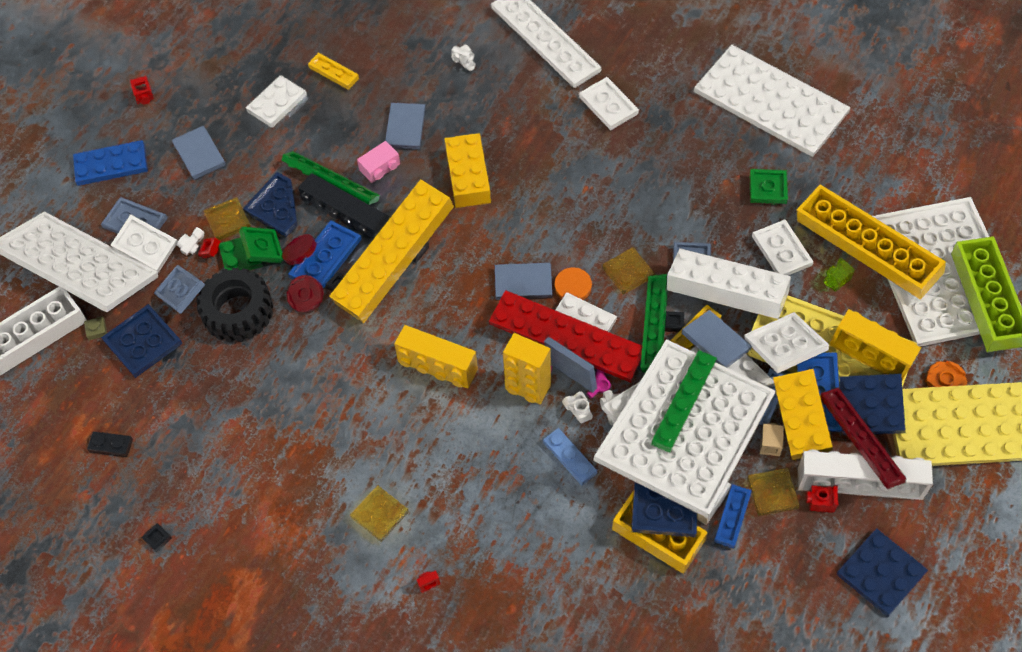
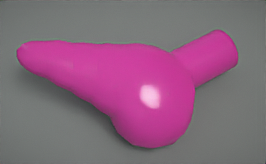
[586,369,611,399]

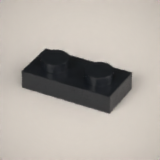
[87,431,133,457]

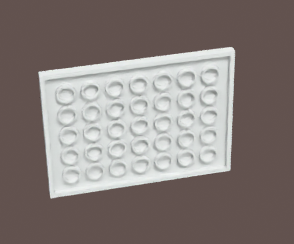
[873,197,1022,347]
[593,339,776,518]

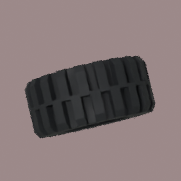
[196,268,273,342]

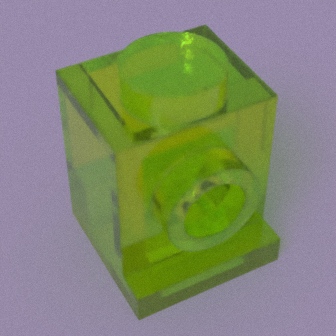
[823,258,855,292]

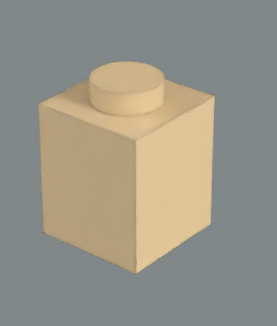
[760,423,784,456]

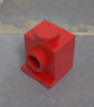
[130,76,154,104]
[806,485,838,513]

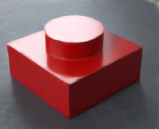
[198,237,221,259]
[416,570,441,594]

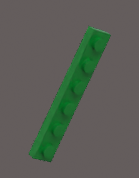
[281,151,380,205]
[640,274,668,373]
[651,350,717,453]

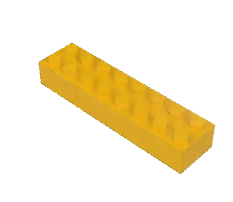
[329,179,454,323]
[797,184,946,300]

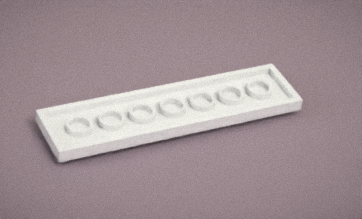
[491,0,601,88]

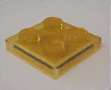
[203,197,251,240]
[602,247,655,295]
[747,468,800,516]
[350,485,409,542]

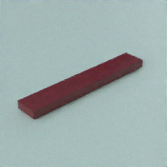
[820,387,907,489]

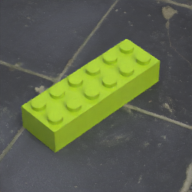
[951,236,1022,352]

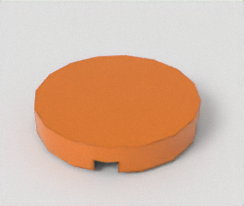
[555,267,592,300]
[926,361,967,387]

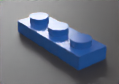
[714,484,752,549]

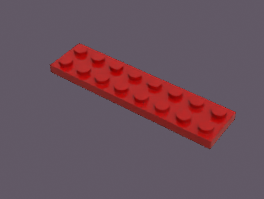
[489,290,642,383]

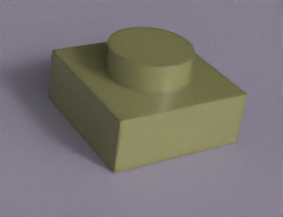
[84,316,107,340]

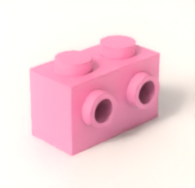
[357,141,400,183]

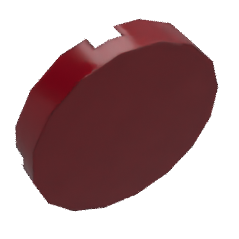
[282,234,317,265]
[286,275,324,313]

